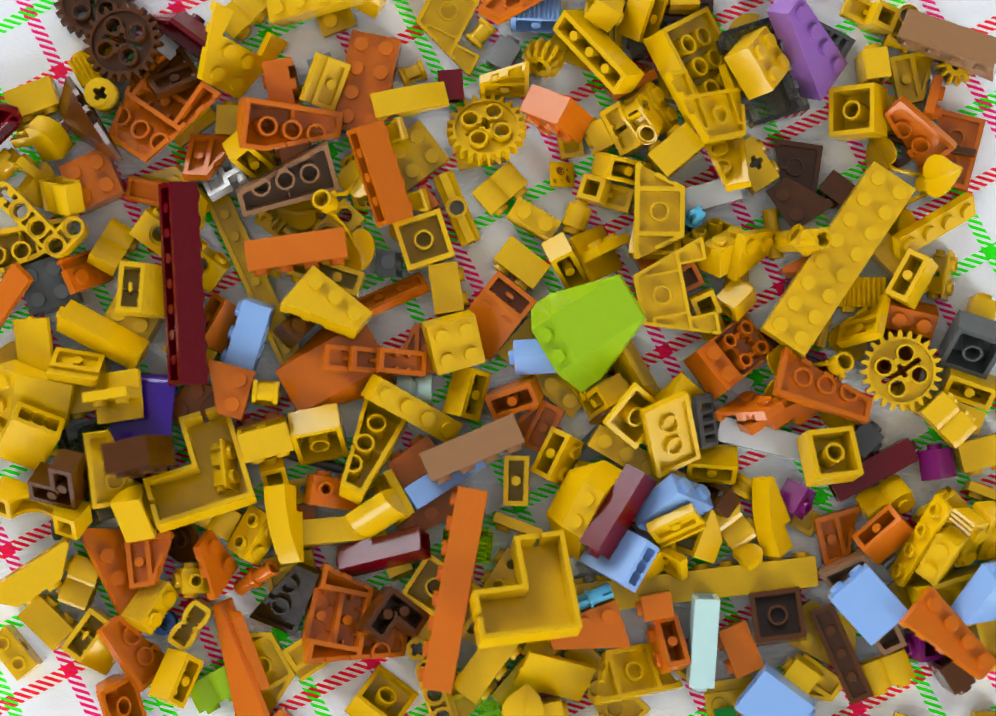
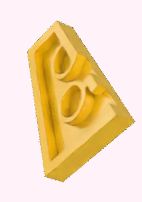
[83,430,135,509]

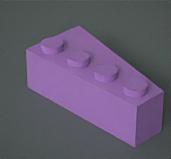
[767,0,848,101]

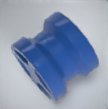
[154,610,178,636]

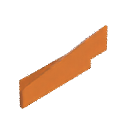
[212,597,270,716]

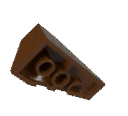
[58,76,124,163]

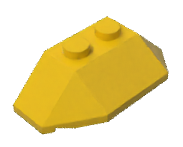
[608,340,661,398]
[546,460,622,560]
[0,537,71,607]

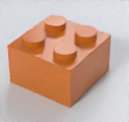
[519,84,593,144]
[58,149,126,215]

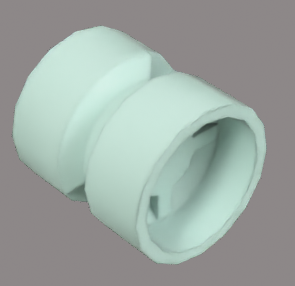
[397,373,433,405]

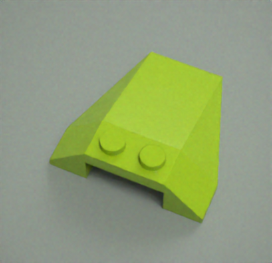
[531,274,647,392]

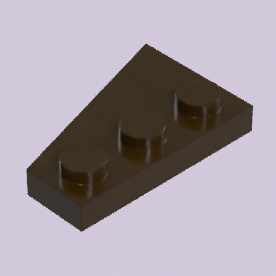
[249,562,321,636]

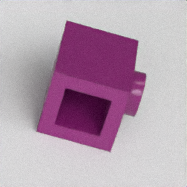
[917,443,957,481]
[780,477,817,520]
[904,632,944,663]

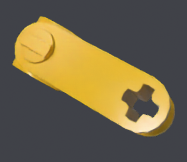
[250,379,283,407]

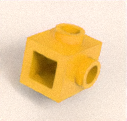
[172,562,211,598]

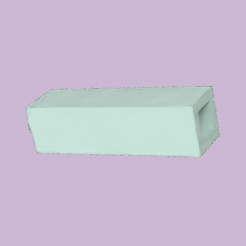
[686,593,720,692]

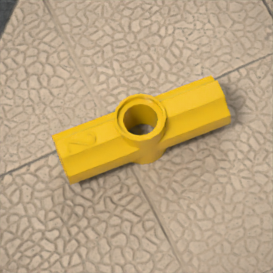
[433,170,481,247]
[773,224,833,257]

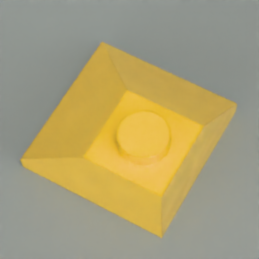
[676,509,723,564]

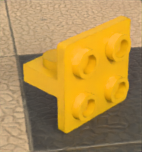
[569,225,630,282]
[82,368,144,425]

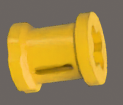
[465,17,497,51]
[397,59,428,87]

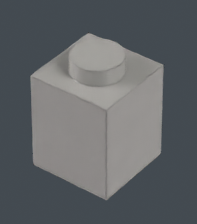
[486,34,522,70]

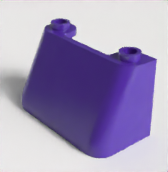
[111,373,177,475]

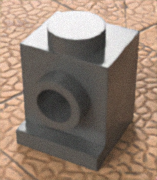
[375,250,403,278]

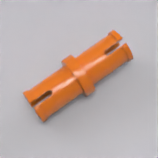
[233,560,279,596]

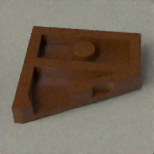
[146,46,202,101]

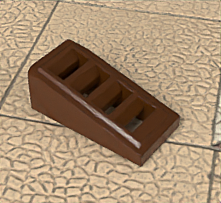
[697,482,740,518]

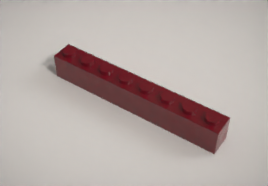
[158,181,209,386]

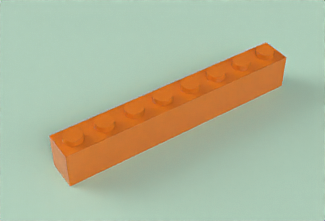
[418,486,489,694]

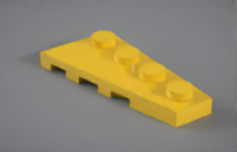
[563,648,651,716]

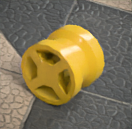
[729,472,753,502]

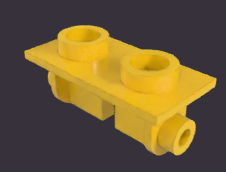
[927,249,958,302]
[210,438,240,493]

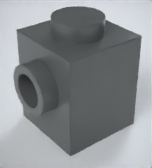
[854,420,885,459]

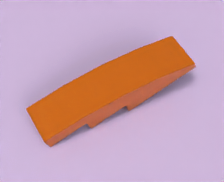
[321,344,427,377]
[736,399,820,436]

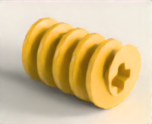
[84,78,121,113]

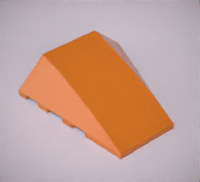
[108,47,223,164]
[275,324,396,411]
[302,563,408,664]

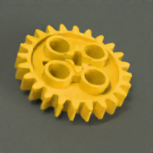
[446,94,527,167]
[859,330,943,412]

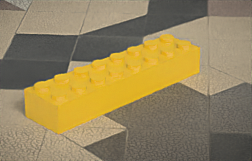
[759,161,916,358]

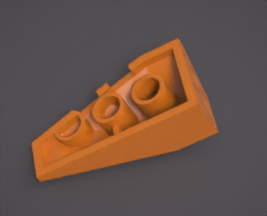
[236,97,343,151]
[96,674,147,716]

